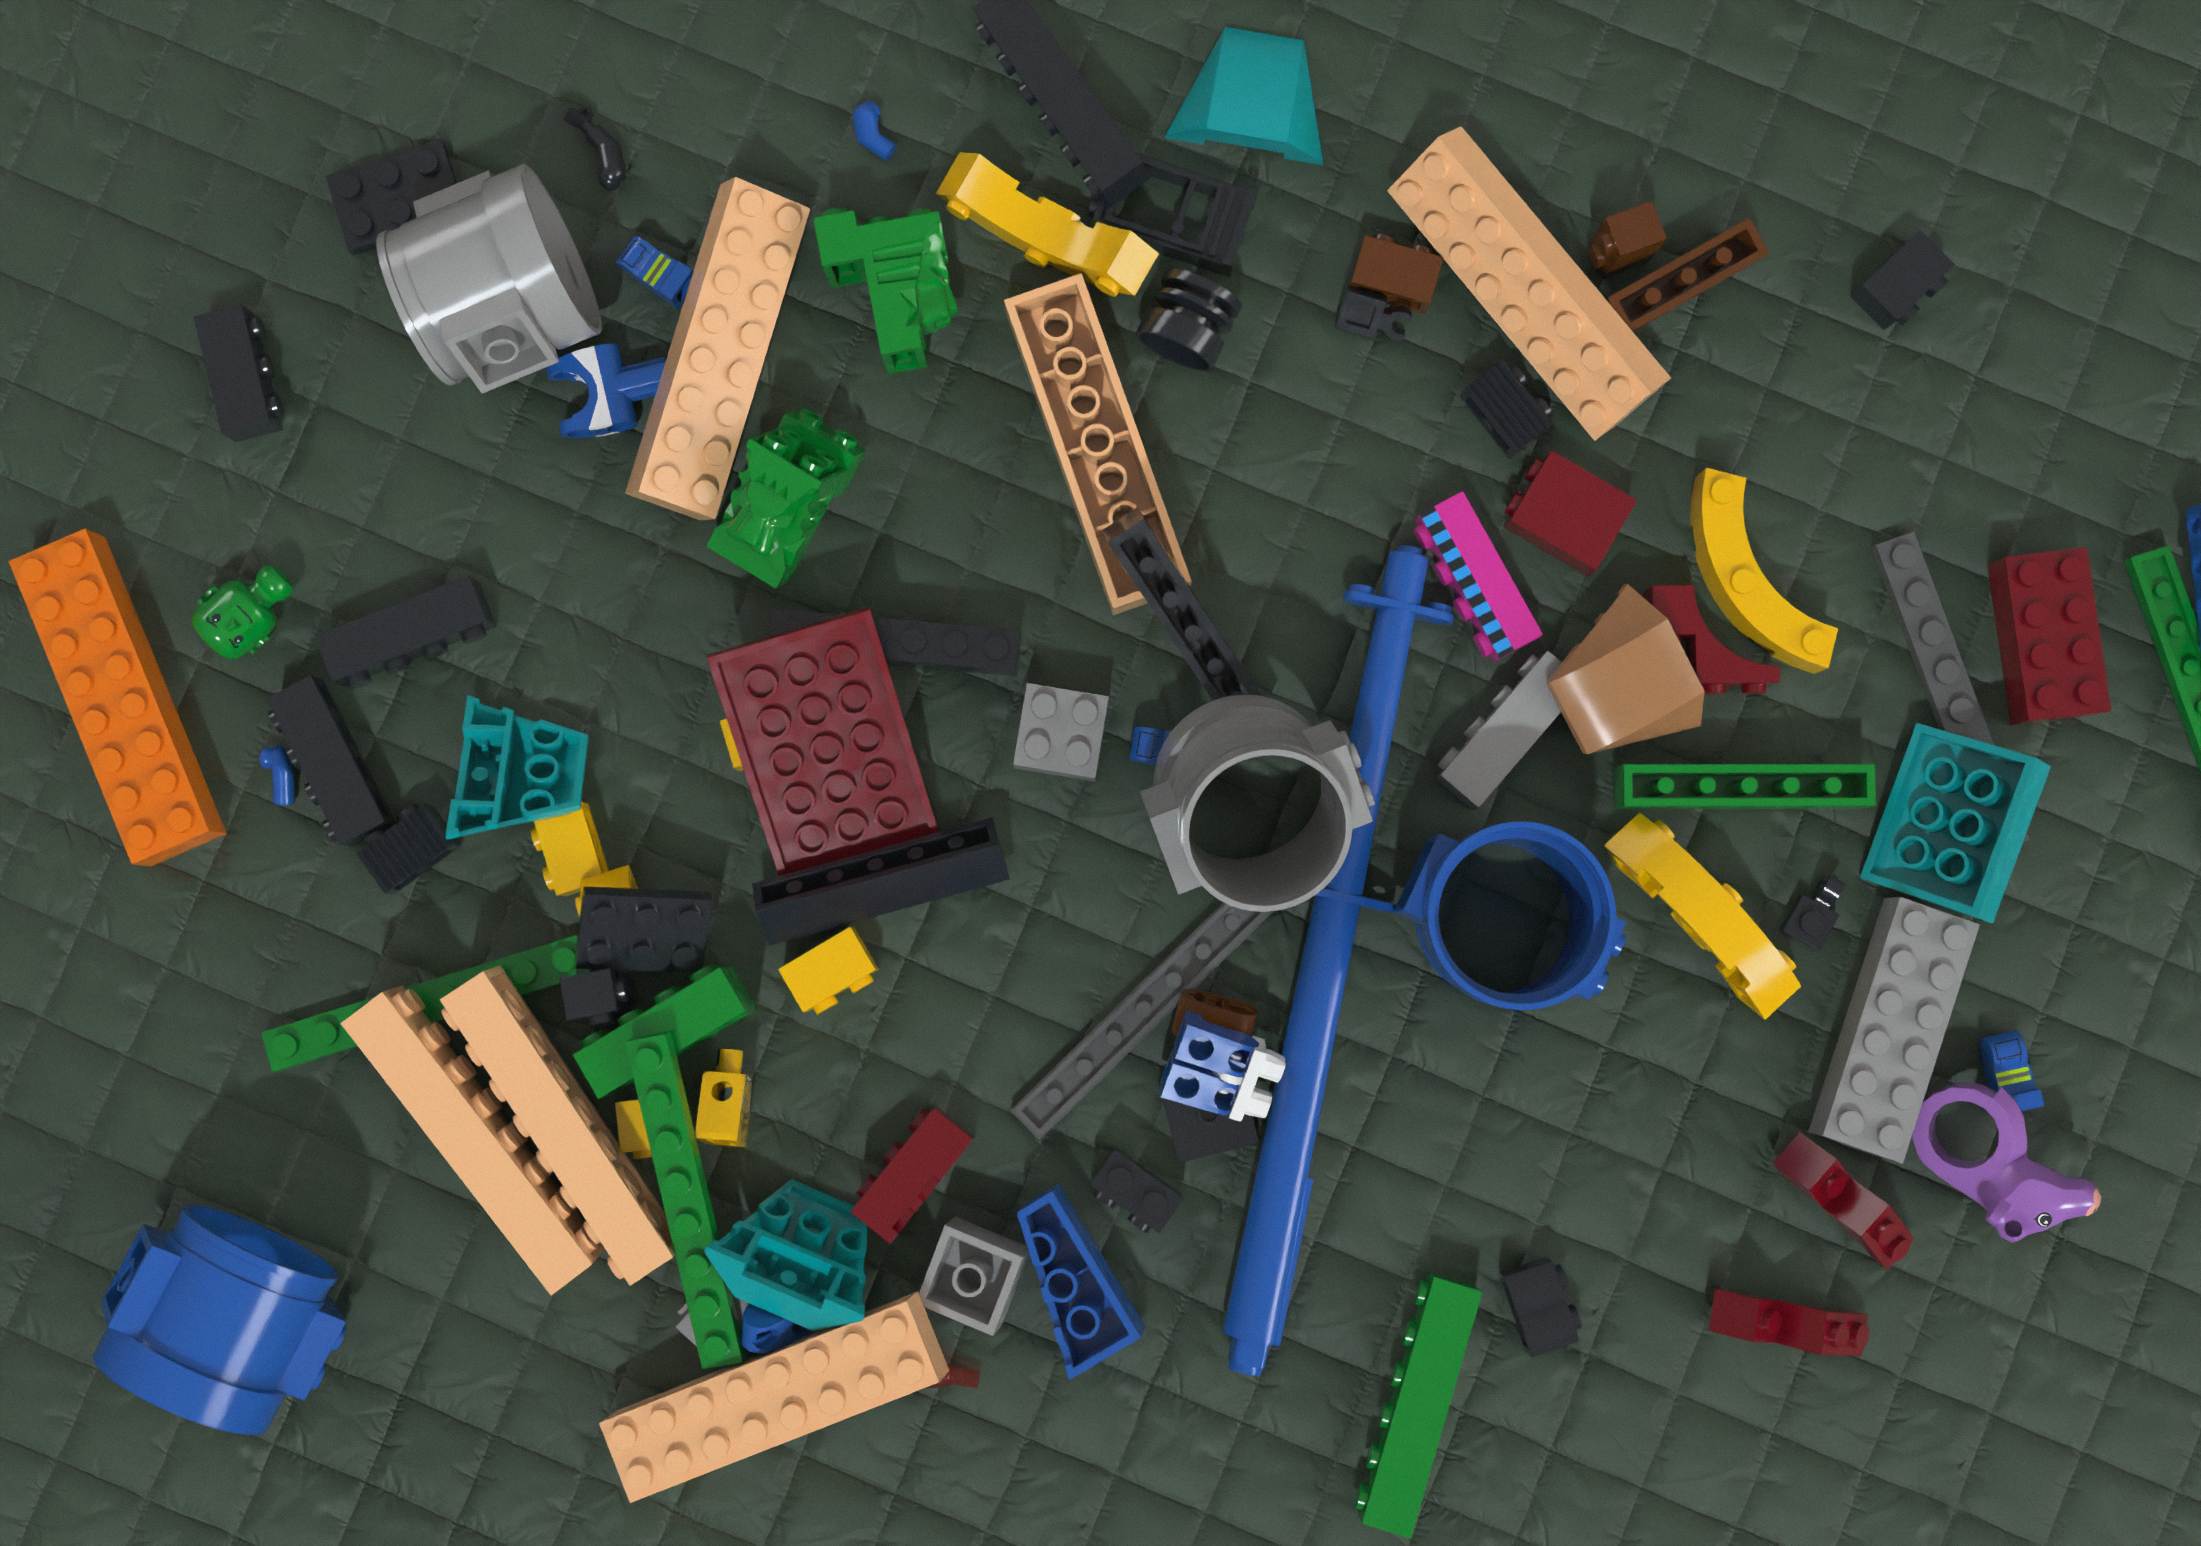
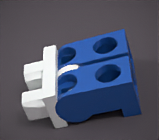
[1160,1010,1286,1122]

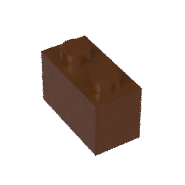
[1588,201,1667,279]
[1350,234,1444,314]

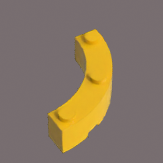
[936,152,1159,297]
[1690,468,1838,674]
[1604,812,1801,1020]

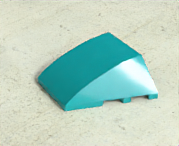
[1165,27,1323,165]
[445,695,589,840]
[704,1179,867,1331]

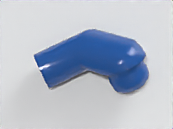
[853,101,897,161]
[259,745,295,805]

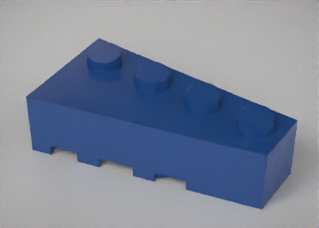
[1017,1183,1145,1380]

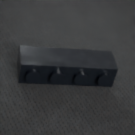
[314,576,497,689]
[266,675,396,847]

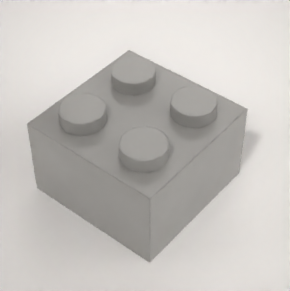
[1013,683,1109,782]
[919,1216,1029,1336]

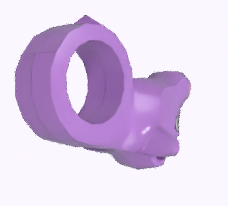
[1912,1082,2101,1243]

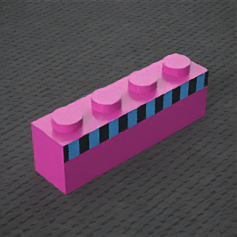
[1414,491,1543,663]

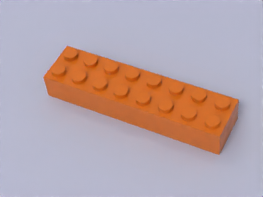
[9,528,227,866]

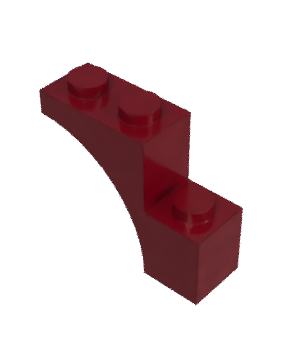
[1643,585,1780,695]
[1773,1132,1914,1270]
[1709,1289,1869,1356]

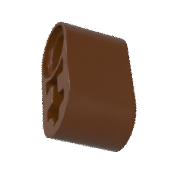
[1171,989,1258,1036]

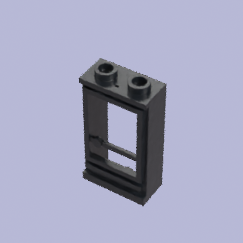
[1088,152,1258,277]

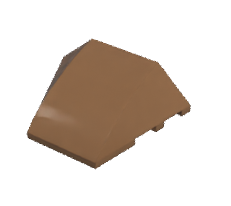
[1546,584,1705,754]

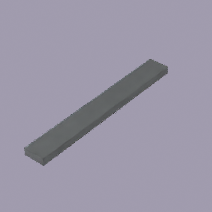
[1010,902,1273,1140]

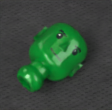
[191,565,294,660]

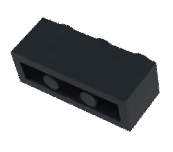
[194,304,284,442]

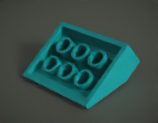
[1860,723,2051,924]

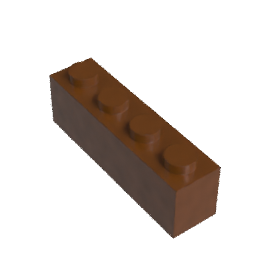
[1606,218,1770,332]

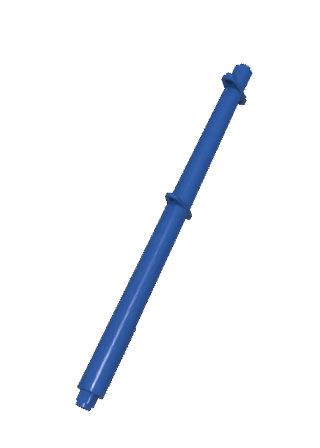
[1222,545,1454,1376]

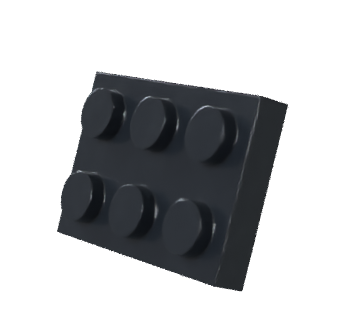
[326,140,457,256]
[574,886,713,973]

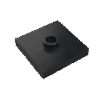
[1158,1081,1259,1163]

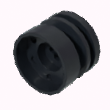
[1136,268,1242,372]

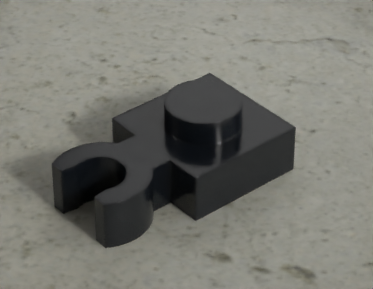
[1335,285,1412,341]

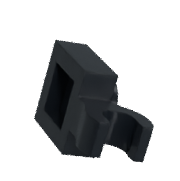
[1780,875,1845,951]

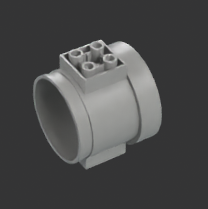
[376,164,602,394]
[1140,695,1375,912]

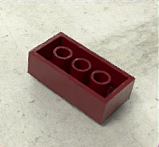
[1987,547,2111,725]

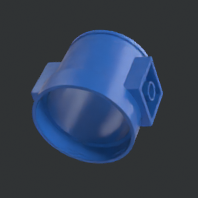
[1393,821,1627,1010]
[92,1204,347,1435]

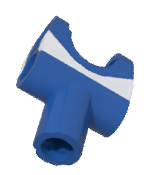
[545,343,667,439]

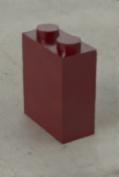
[1504,450,1637,577]

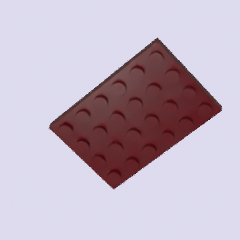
[707,607,939,876]

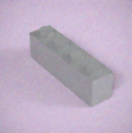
[1435,651,1562,810]

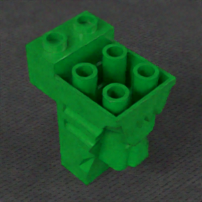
[813,208,958,374]
[706,408,867,589]

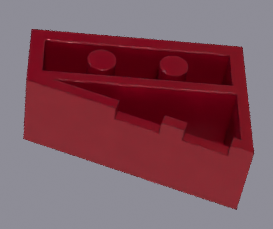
[850,1106,975,1244]

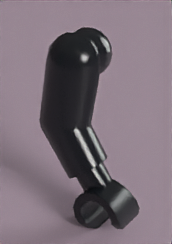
[563,107,627,191]

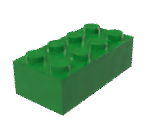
[573,964,757,1099]

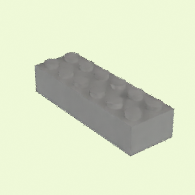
[1808,897,1980,1164]

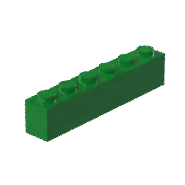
[1613,764,1876,809]
[1354,1271,1482,1539]

